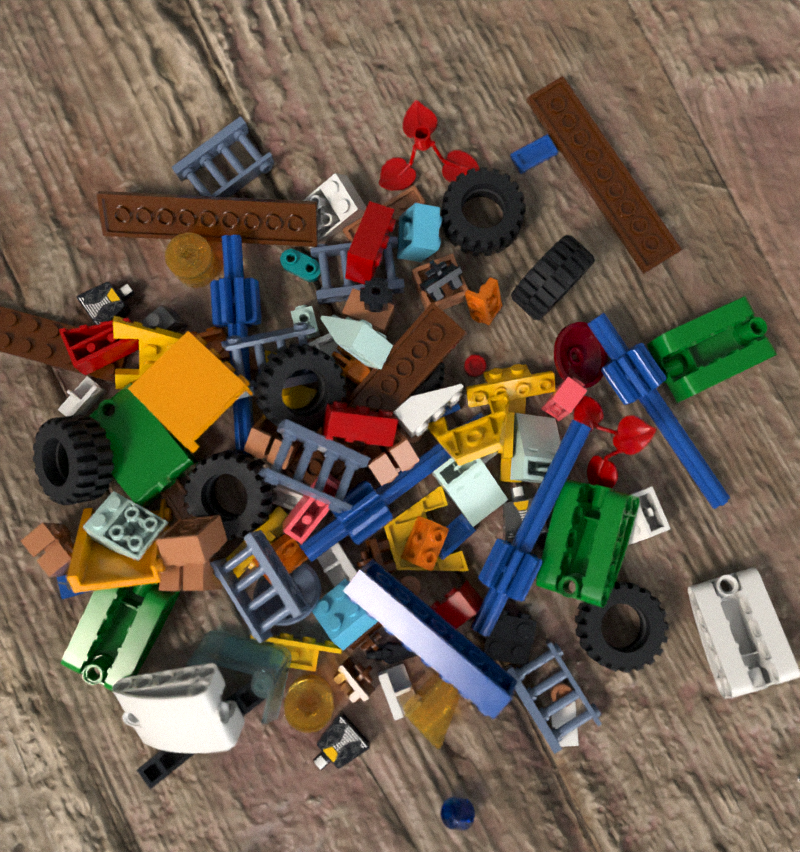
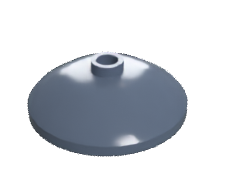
[253,563,321,625]

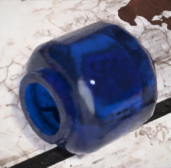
[440,797,475,831]

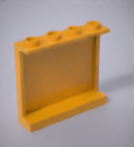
[128,331,253,453]
[67,499,173,593]

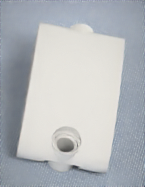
[688,567,800,699]
[112,663,245,753]

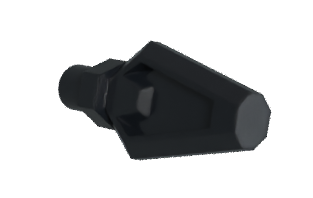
[366,642,418,665]

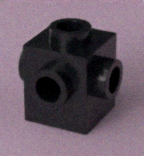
[360,278,393,313]

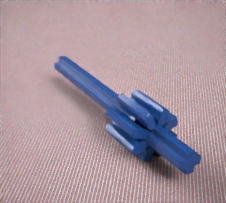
[210,235,262,458]
[587,313,730,509]
[299,412,484,562]
[471,419,591,636]

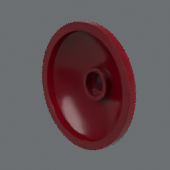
[554,322,608,388]

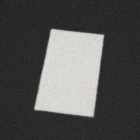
[550,701,579,747]

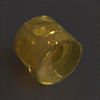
[165,232,219,288]
[284,674,334,733]

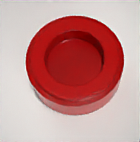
[464,355,486,377]

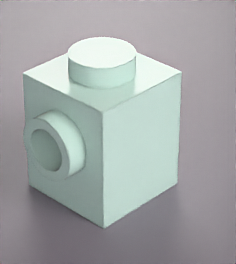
[291,305,320,339]

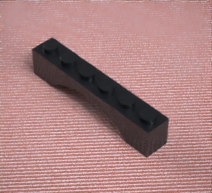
[136,677,269,789]

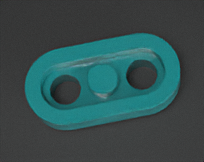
[280,249,321,282]

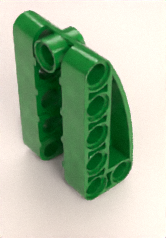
[646,296,777,403]
[89,382,198,508]
[536,479,639,608]
[61,583,180,692]

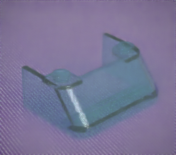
[186,630,291,724]

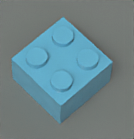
[397,203,442,262]
[312,579,378,650]

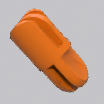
[331,345,371,385]

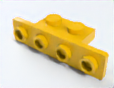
[466,364,555,408]
[498,397,526,483]
[226,507,288,578]
[250,633,343,672]

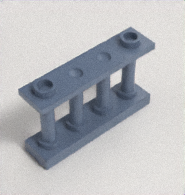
[171,116,275,197]
[310,235,405,305]
[221,322,317,399]
[259,419,370,513]
[210,530,311,643]
[503,640,602,754]

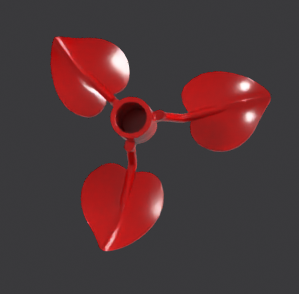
[379,100,480,191]
[573,395,657,489]

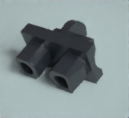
[419,260,463,301]

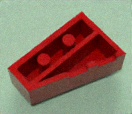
[345,201,397,285]
[58,318,139,376]
[322,401,398,447]
[429,580,483,629]

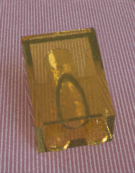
[402,671,460,750]

